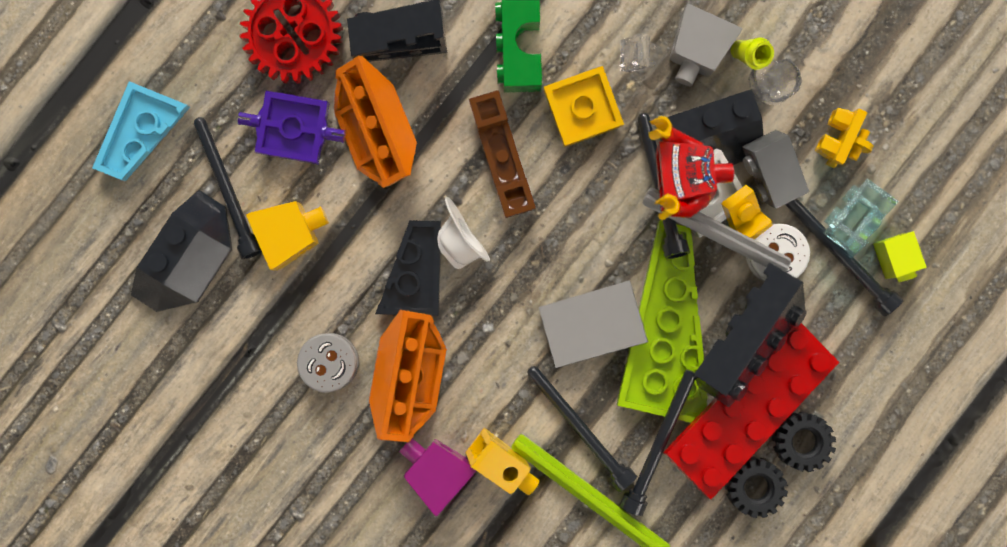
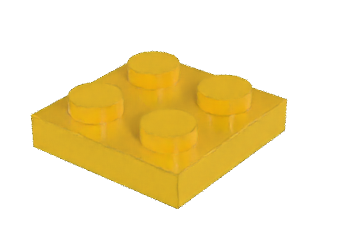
[543,66,624,147]

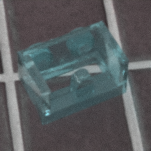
[823,178,899,259]

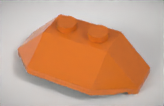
[334,56,417,188]
[369,310,447,442]

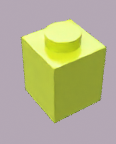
[873,231,927,282]

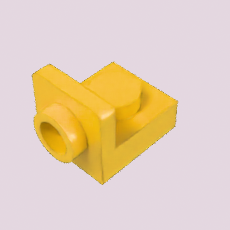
[721,185,773,239]

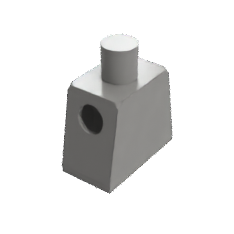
[670,3,742,87]

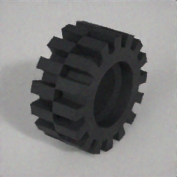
[772,412,836,472]
[725,457,788,518]

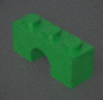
[495,0,542,93]

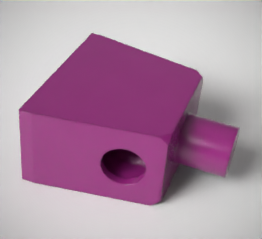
[399,438,476,517]

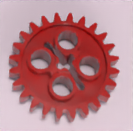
[239,0,343,84]

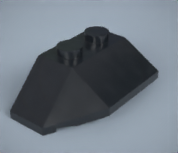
[131,190,232,312]

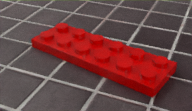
[663,323,839,500]

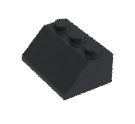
[656,89,764,165]

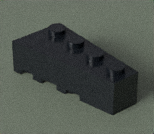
[694,263,807,407]

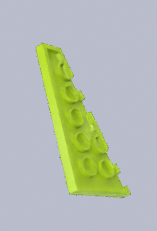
[616,220,708,423]

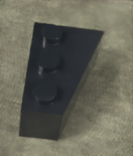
[347,0,448,62]

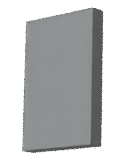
[539,280,648,368]

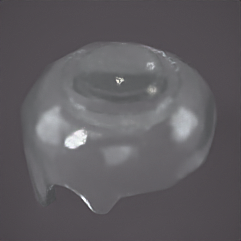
[748,58,802,105]

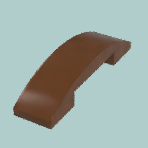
[469,90,536,218]

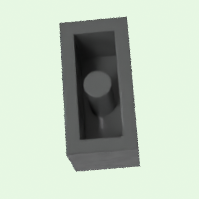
[742,130,810,209]

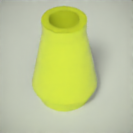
[730,37,774,70]

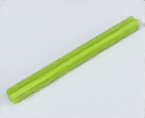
[511,434,671,547]

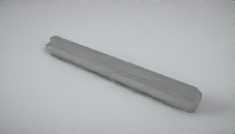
[643,188,791,272]

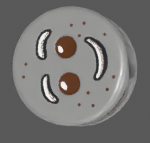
[297,333,359,393]

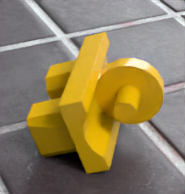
[815,108,874,168]

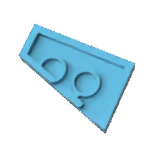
[92,81,190,181]

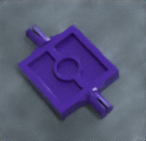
[238,90,346,165]

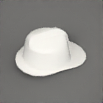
[437,197,490,269]

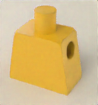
[246,201,329,271]
[465,428,539,495]

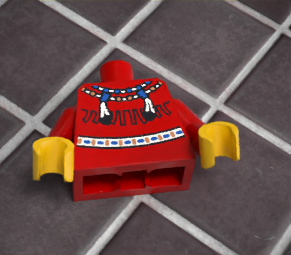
[649,116,734,220]

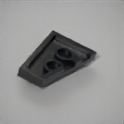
[375,220,442,316]

